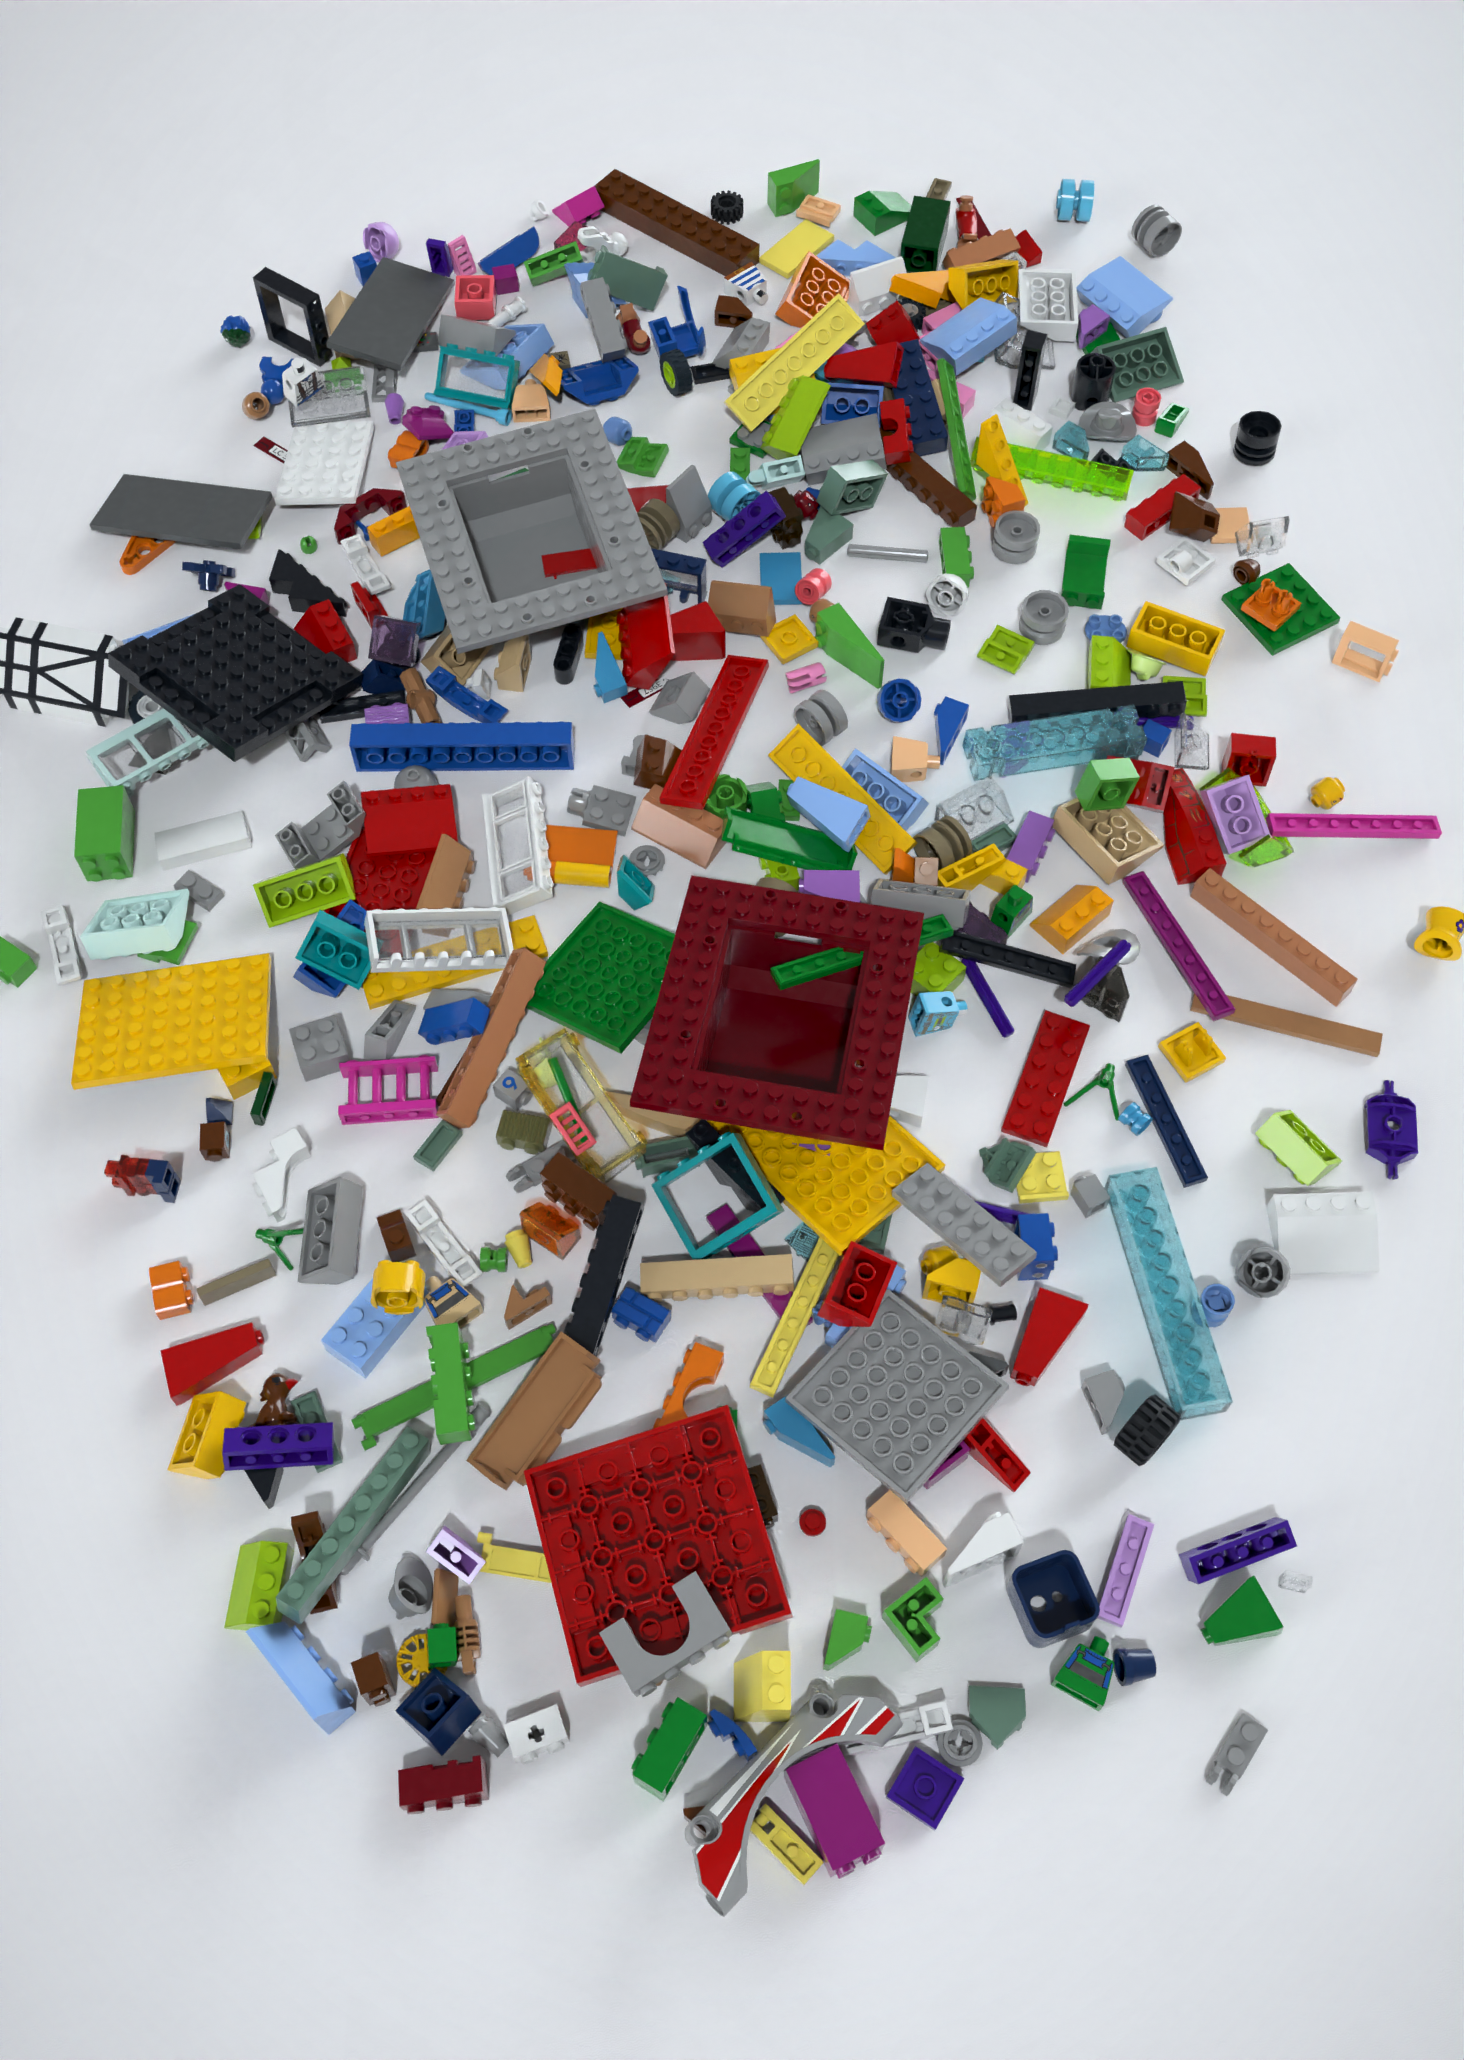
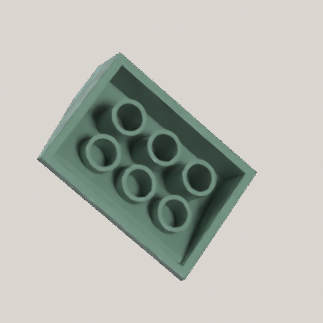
[1091,327,1184,403]

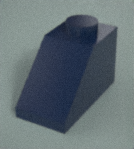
[361,659,406,694]

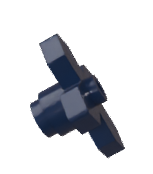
[182,560,235,592]

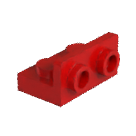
[350,581,390,629]

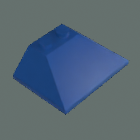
[560,355,639,405]

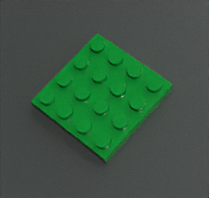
[1221,563,1341,656]

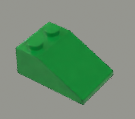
[853,191,912,236]

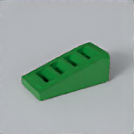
[1154,402,1189,438]

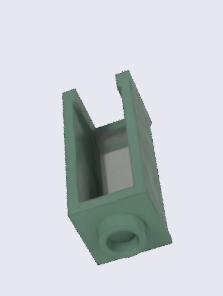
[634,1136,700,1178]

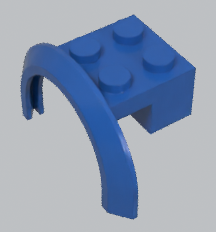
[648,286,706,359]

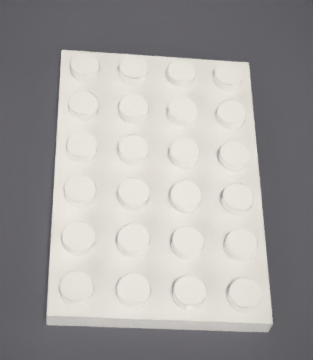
[274,420,374,505]

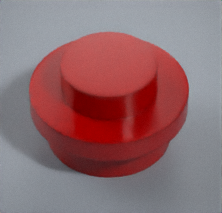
[799,1509,826,1537]

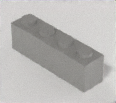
[580,277,627,363]

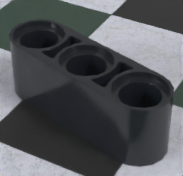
[553,624,584,685]

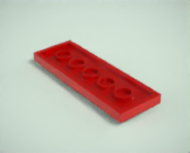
[1001,1010,1090,1148]

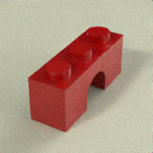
[880,398,914,465]

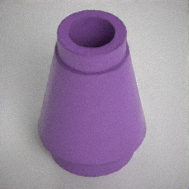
[384,393,404,425]

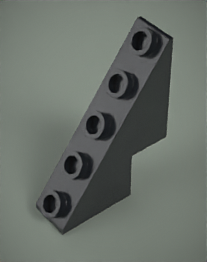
[269,549,348,617]
[685,1119,785,1212]

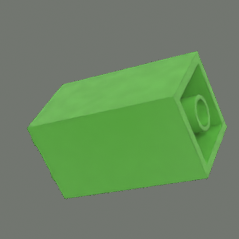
[74,785,135,882]

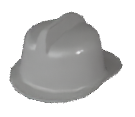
[388,1557,433,1620]

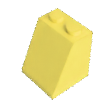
[733,1651,791,1722]

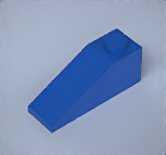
[934,696,969,765]

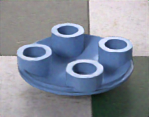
[1085,614,1127,643]

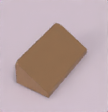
[431,1568,459,1627]

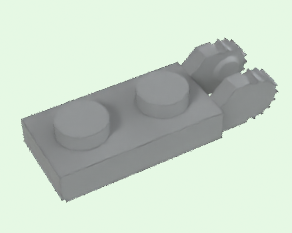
[506,1140,576,1193]
[1206,1713,1268,1796]

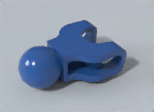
[259,356,293,405]

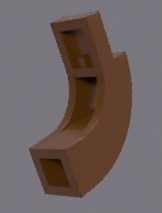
[291,1511,338,1615]

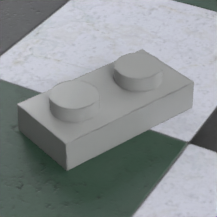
[173,870,224,912]

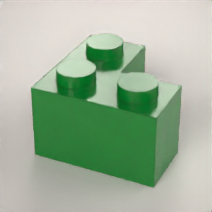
[746,782,786,822]

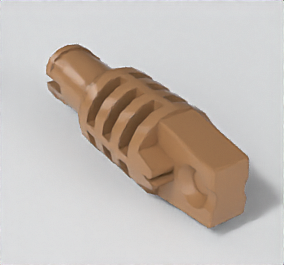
[453,1595,481,1676]

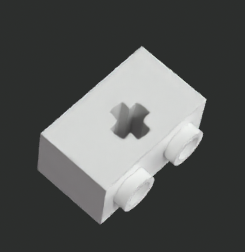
[503,1704,569,1764]

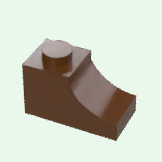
[377,1209,416,1262]

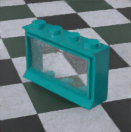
[433,343,520,409]

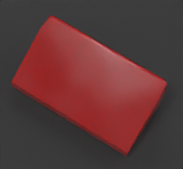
[1015,230,1042,268]

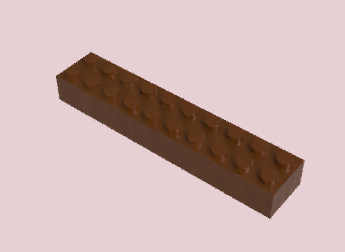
[595,169,760,277]

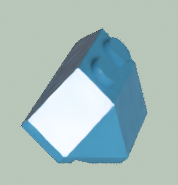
[401,569,445,642]

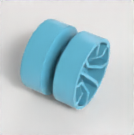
[1056,179,1094,222]
[708,471,761,521]

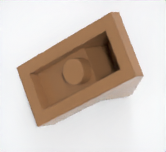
[504,1285,552,1330]

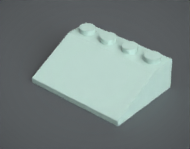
[80,889,189,960]

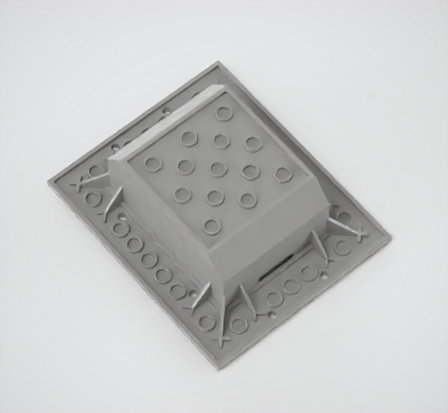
[396,408,668,654]

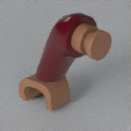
[616,303,650,354]

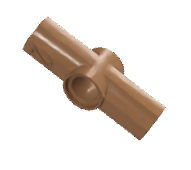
[399,668,442,723]

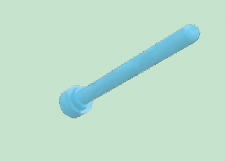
[424,392,512,426]

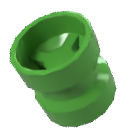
[480,1247,508,1272]

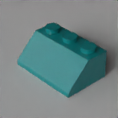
[295,910,383,990]

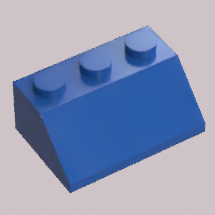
[821,382,884,428]

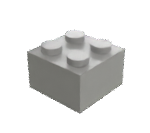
[289,1015,350,1082]

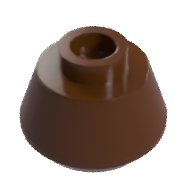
[1233,559,1261,585]

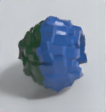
[220,315,251,348]

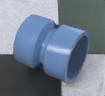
[1194,1284,1235,1327]

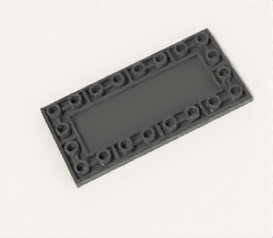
[327,257,454,371]
[89,474,273,550]

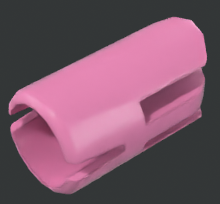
[786,662,827,693]

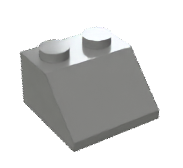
[649,671,710,724]

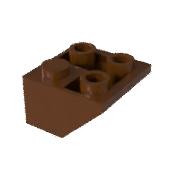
[1169,491,1220,542]

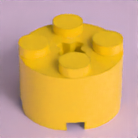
[371,1260,426,1315]

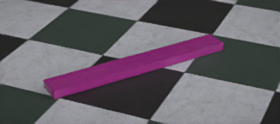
[1122,871,1235,1022]

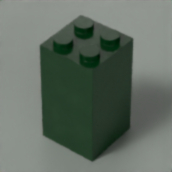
[900,196,951,273]

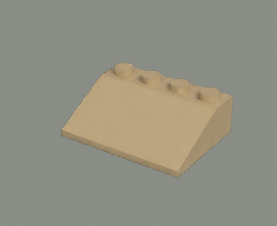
[1053,798,1164,885]

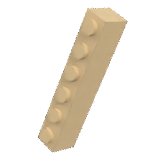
[640,1254,794,1303]

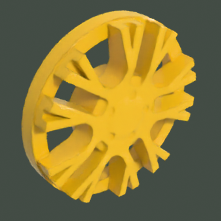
[396,1633,448,1687]

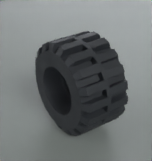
[1114,1394,1181,1466]

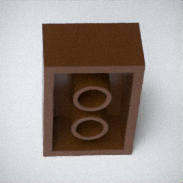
[540,1151,617,1231]

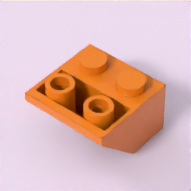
[981,476,1026,528]

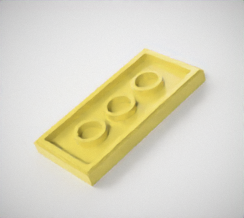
[759,219,834,279]

